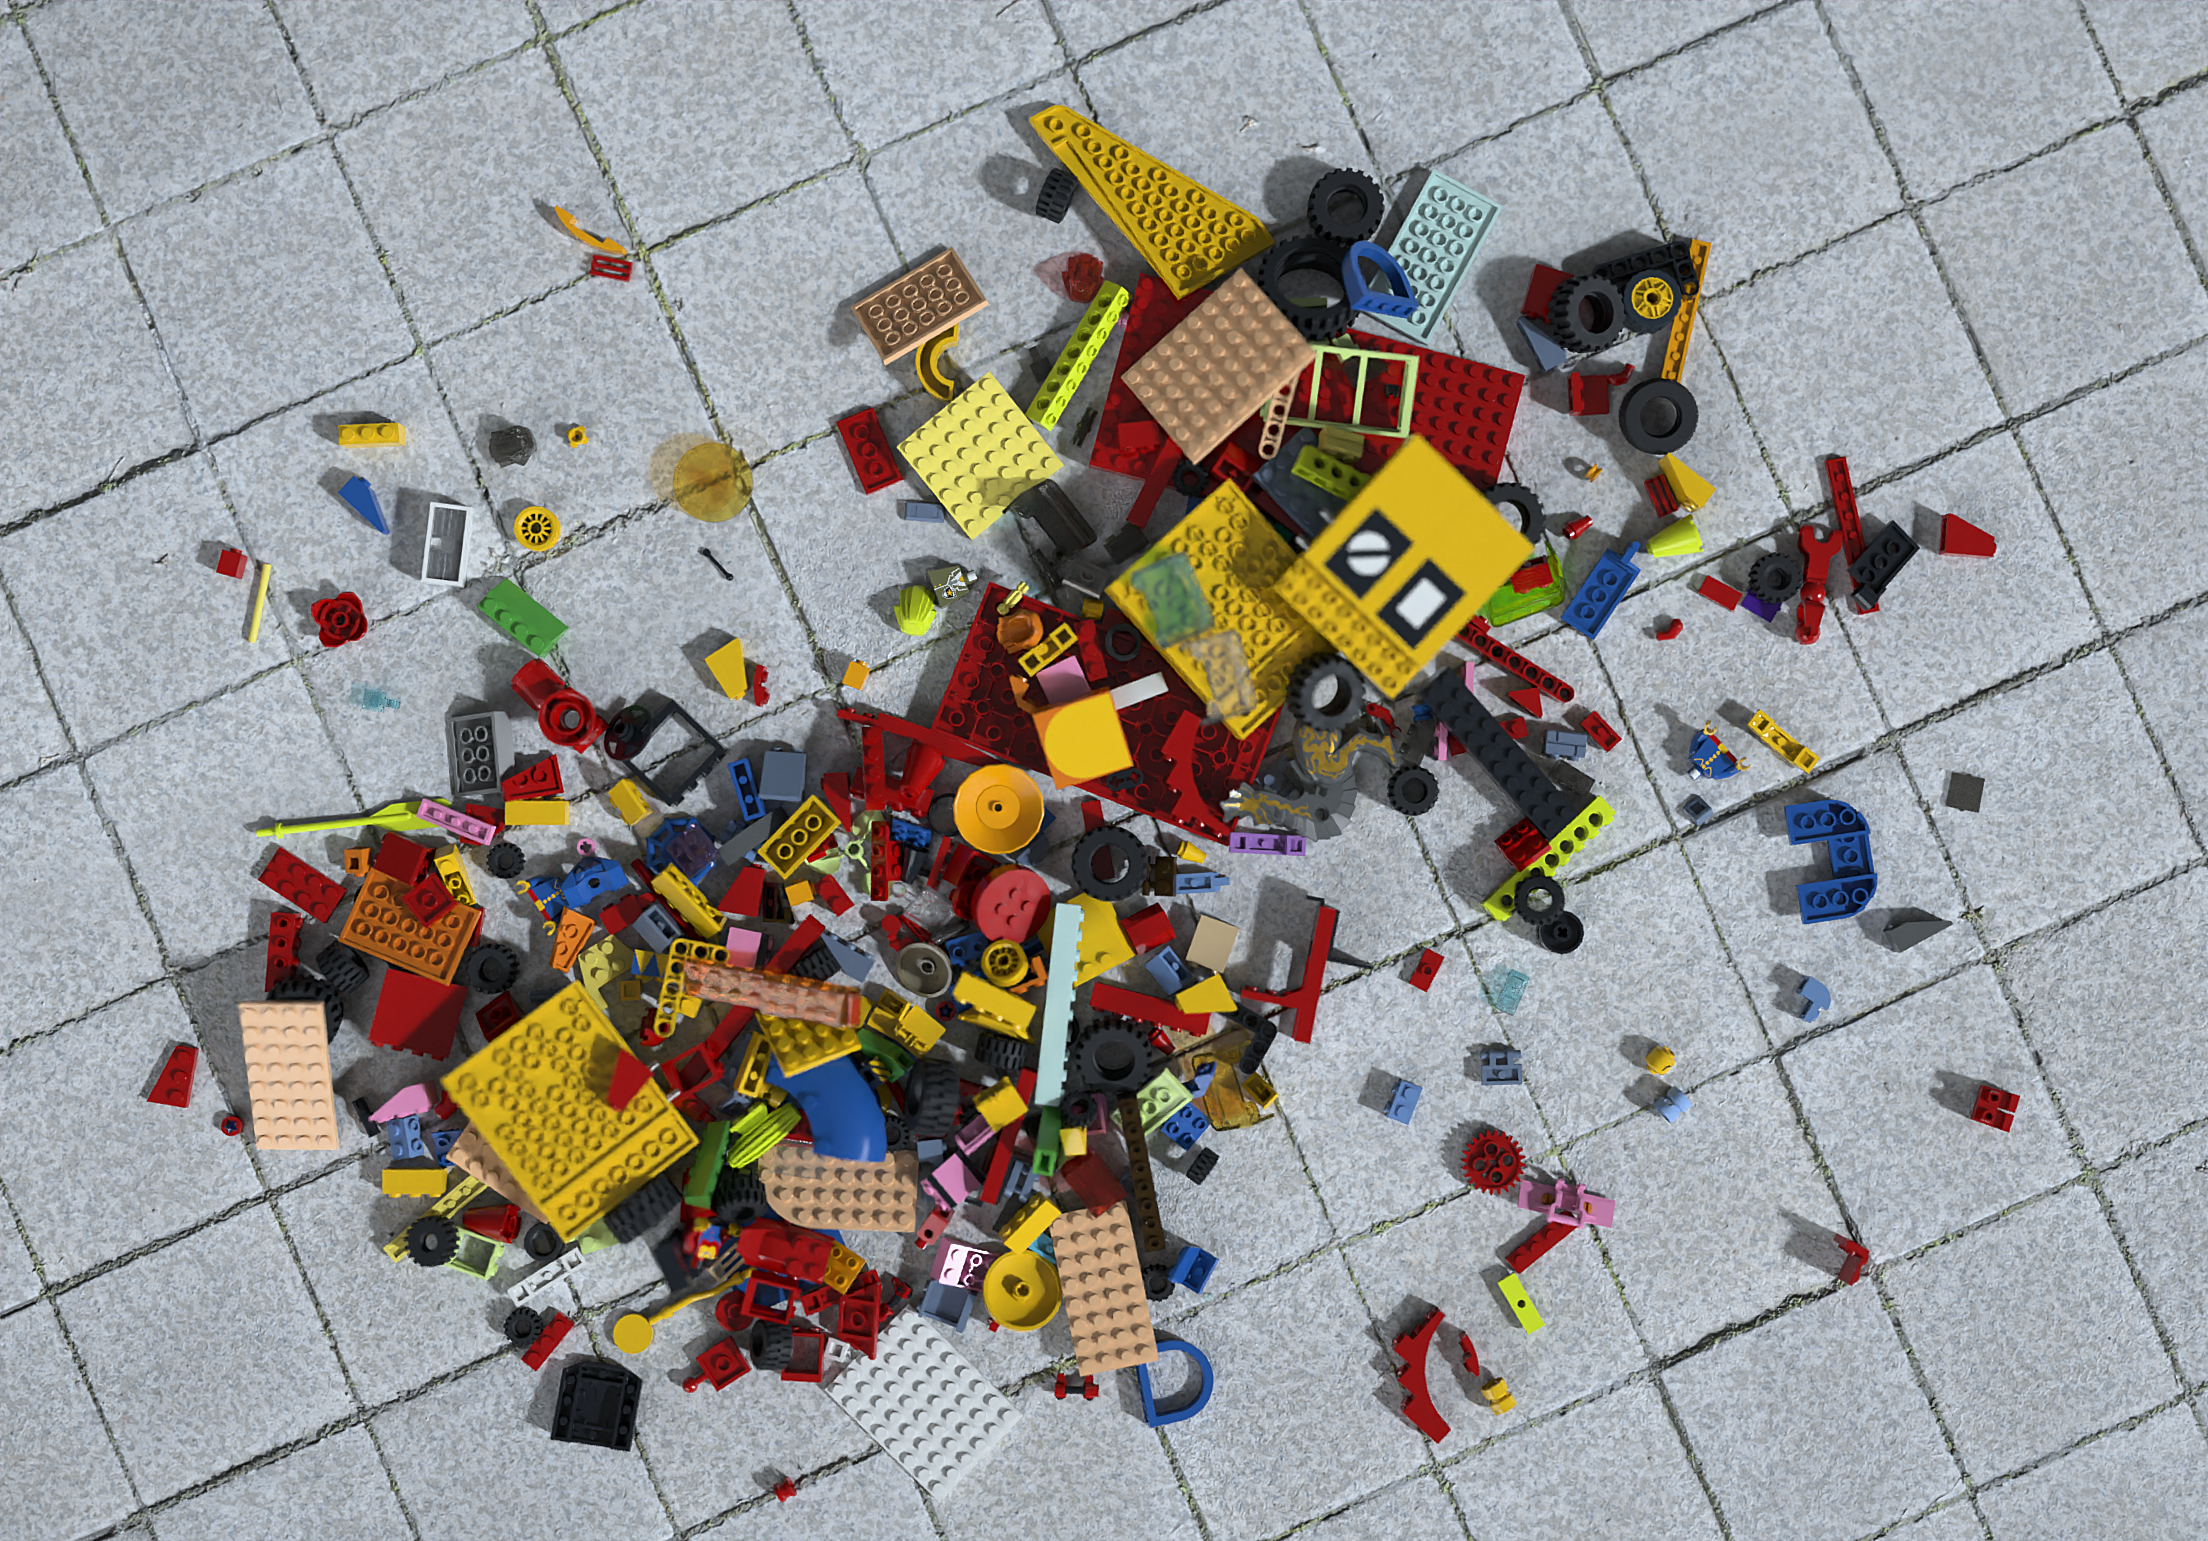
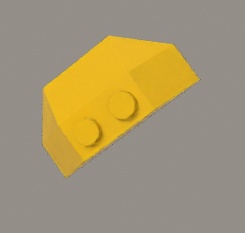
[957,1007,1035,1045]

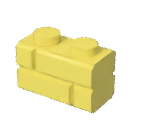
[1318,425,1364,464]

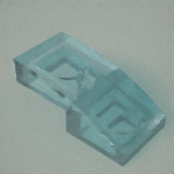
[1495,969,1530,1016]

